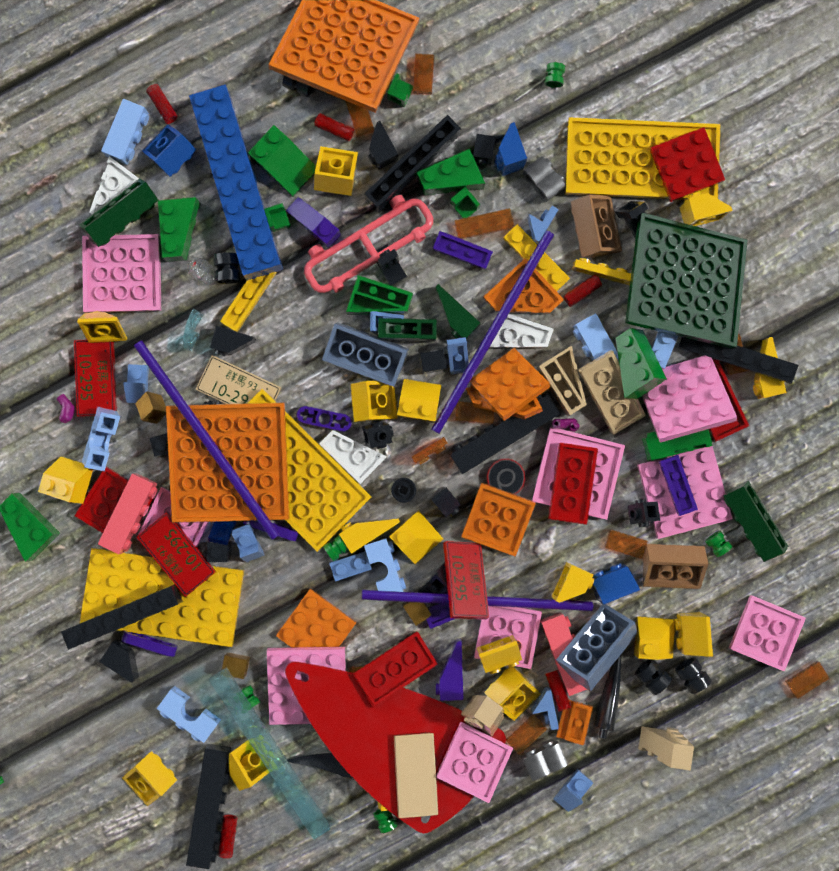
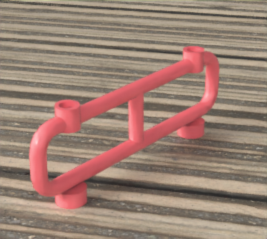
[304,195,434,293]

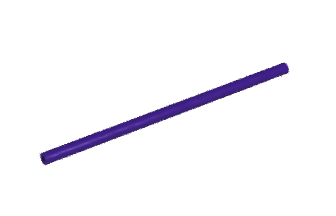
[431,230,554,434]
[134,341,280,540]
[362,590,593,611]

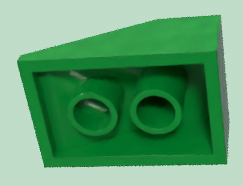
[248,125,316,197]

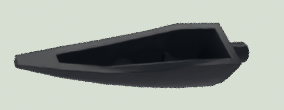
[594,655,621,739]
[287,753,353,778]

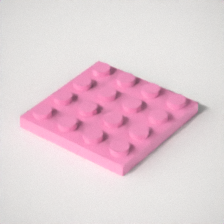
[82,234,161,313]
[642,356,737,443]
[532,427,625,520]
[637,446,732,539]
[267,647,346,725]

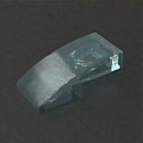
[183,308,203,351]

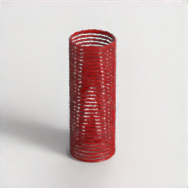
[146,84,178,124]
[314,113,354,142]
[563,274,602,307]
[545,670,571,712]
[218,815,238,858]

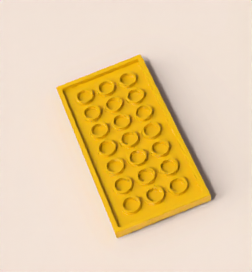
[565,117,721,200]
[248,389,372,552]
[79,548,244,647]

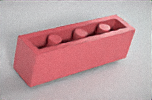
[98,473,158,554]
[540,612,587,696]

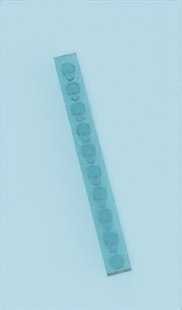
[209,668,331,839]

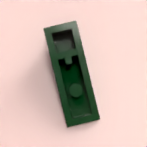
[435,284,480,339]
[378,318,437,342]

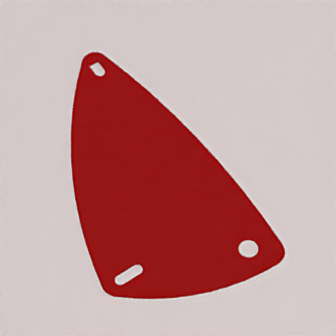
[285,662,506,834]

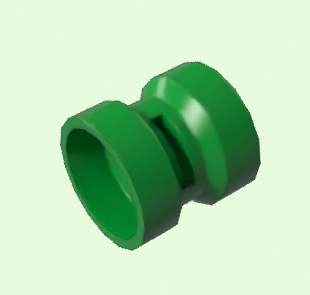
[545,62,566,88]
[705,531,732,557]
[323,535,349,561]
[234,685,260,712]
[373,809,398,833]

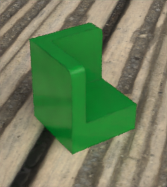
[387,73,413,107]
[450,187,480,220]
[264,203,291,232]

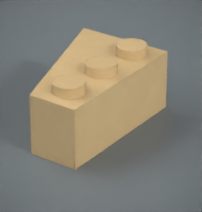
[537,346,587,416]
[461,695,504,737]
[638,726,694,771]

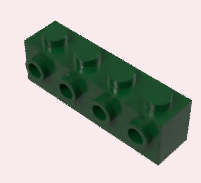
[79,179,159,247]
[724,480,789,562]

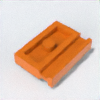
[556,699,593,745]

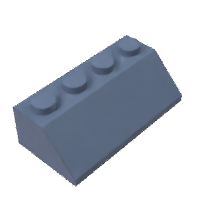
[322,322,409,387]
[556,604,637,692]

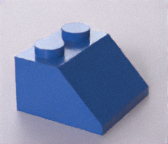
[494,122,527,176]
[142,124,196,177]
[592,563,640,605]

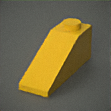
[753,337,787,399]
[339,518,401,554]

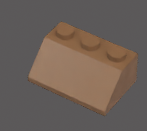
[571,194,622,258]
[643,544,708,589]

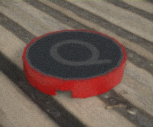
[487,459,525,494]

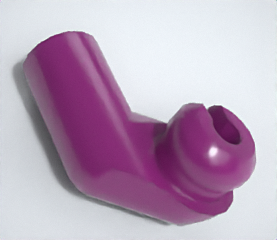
[56,394,75,423]
[552,418,580,432]

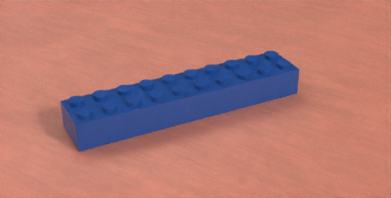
[189,84,284,280]

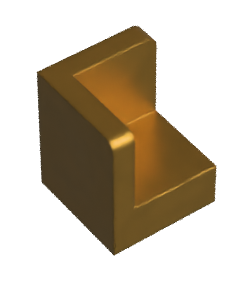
[136,391,166,424]
[403,602,431,626]
[221,653,250,679]

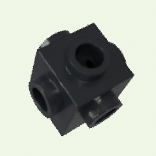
[362,420,394,449]
[628,499,660,528]

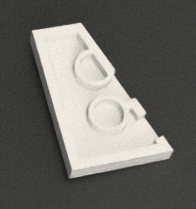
[89,156,139,214]
[489,312,553,348]
[319,430,387,484]

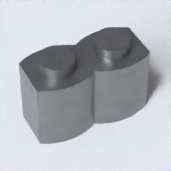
[522,156,566,203]
[522,739,568,781]

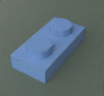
[329,551,372,581]

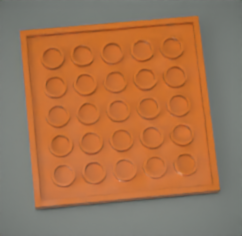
[268,0,419,113]
[166,402,290,522]

